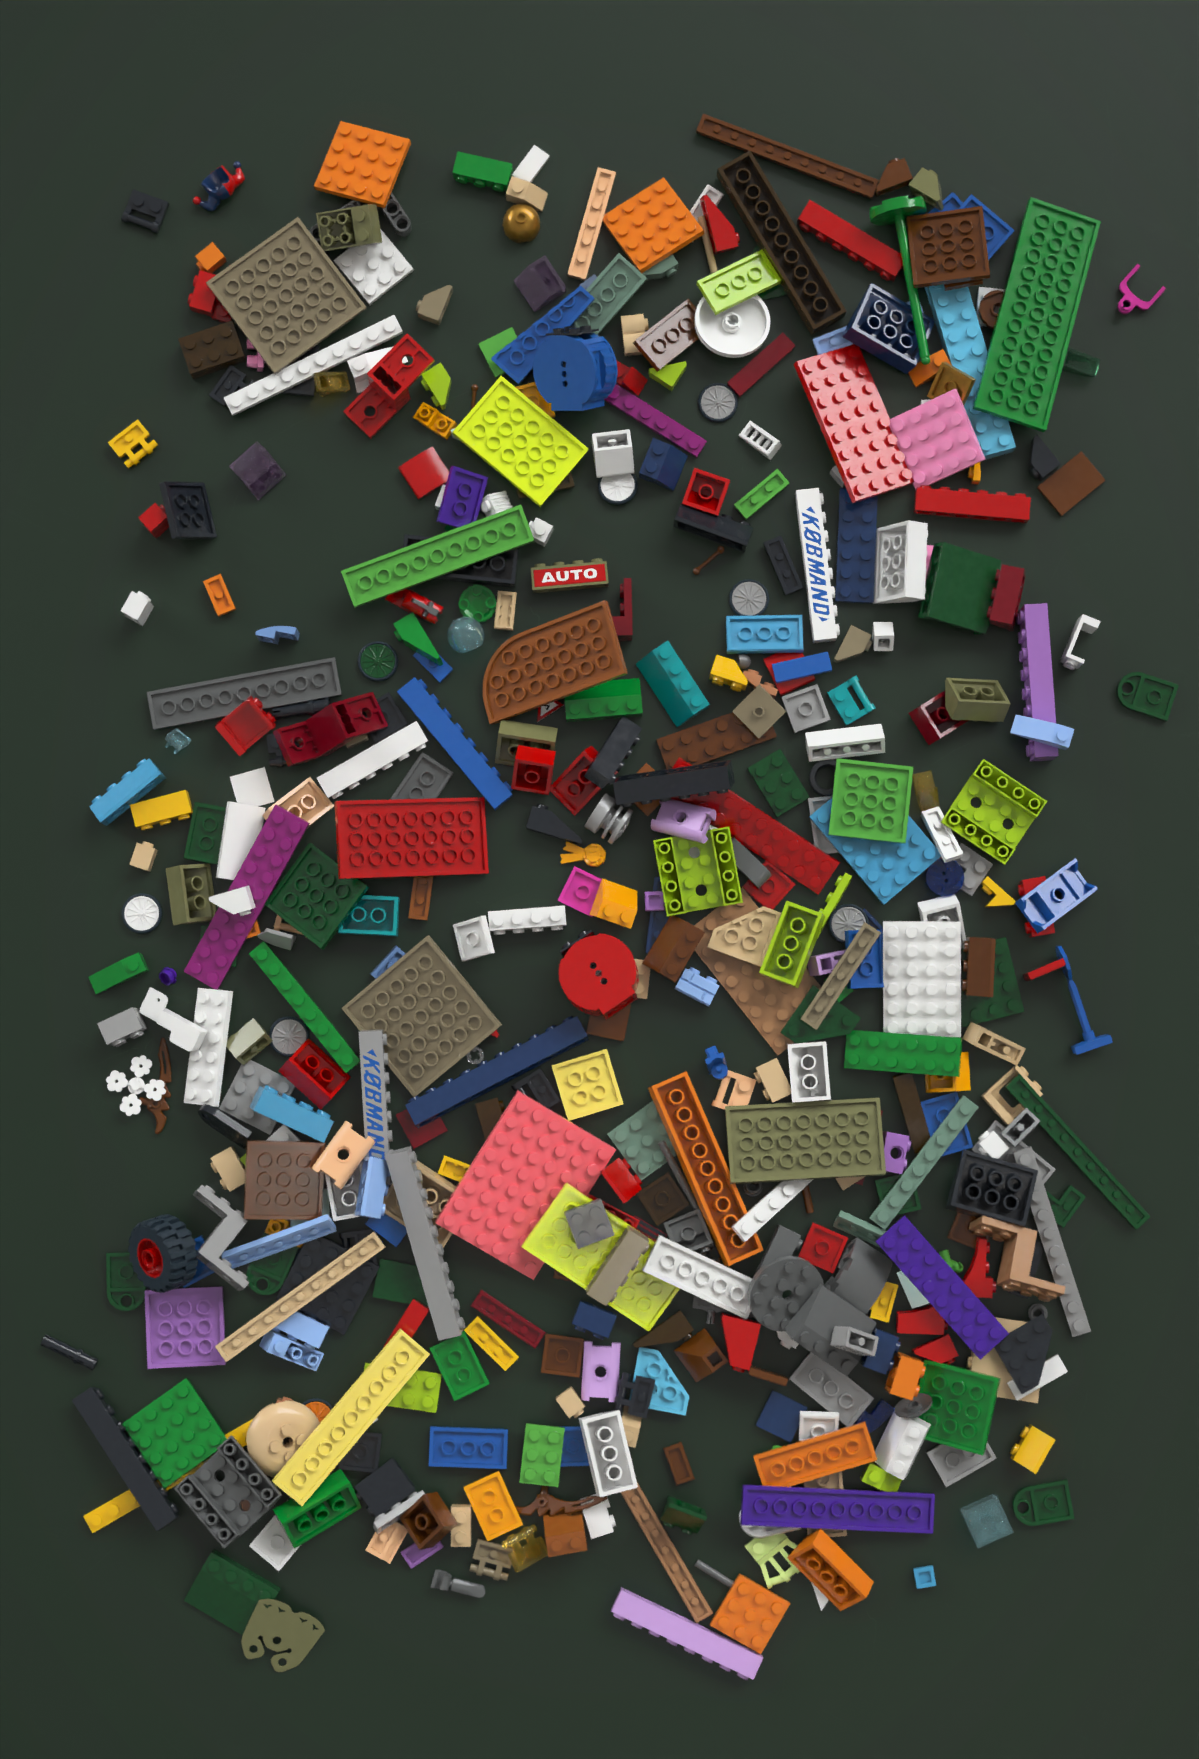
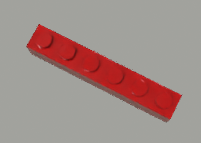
[797,200,903,282]
[913,485,1031,523]

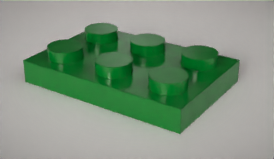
[430,1331,490,1401]

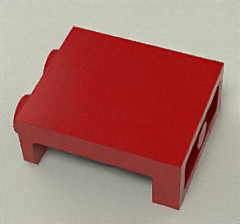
[215,696,276,756]

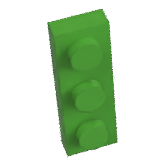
[734,468,790,520]

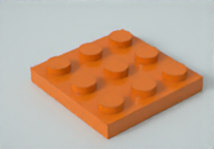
[710,1573,790,1654]

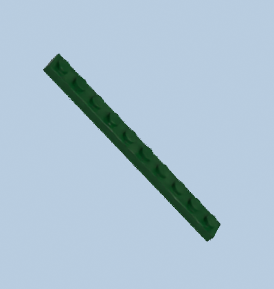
[1005,1074,1151,1230]

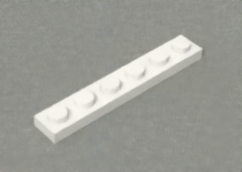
[731,1179,813,1242]

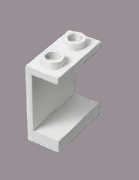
[1060,614,1101,670]

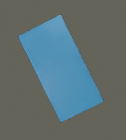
[726,615,803,654]

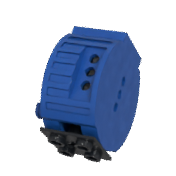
[533,325,618,411]

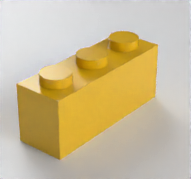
[130,790,193,831]

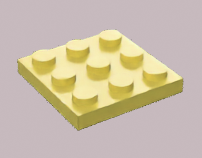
[552,1049,623,1121]

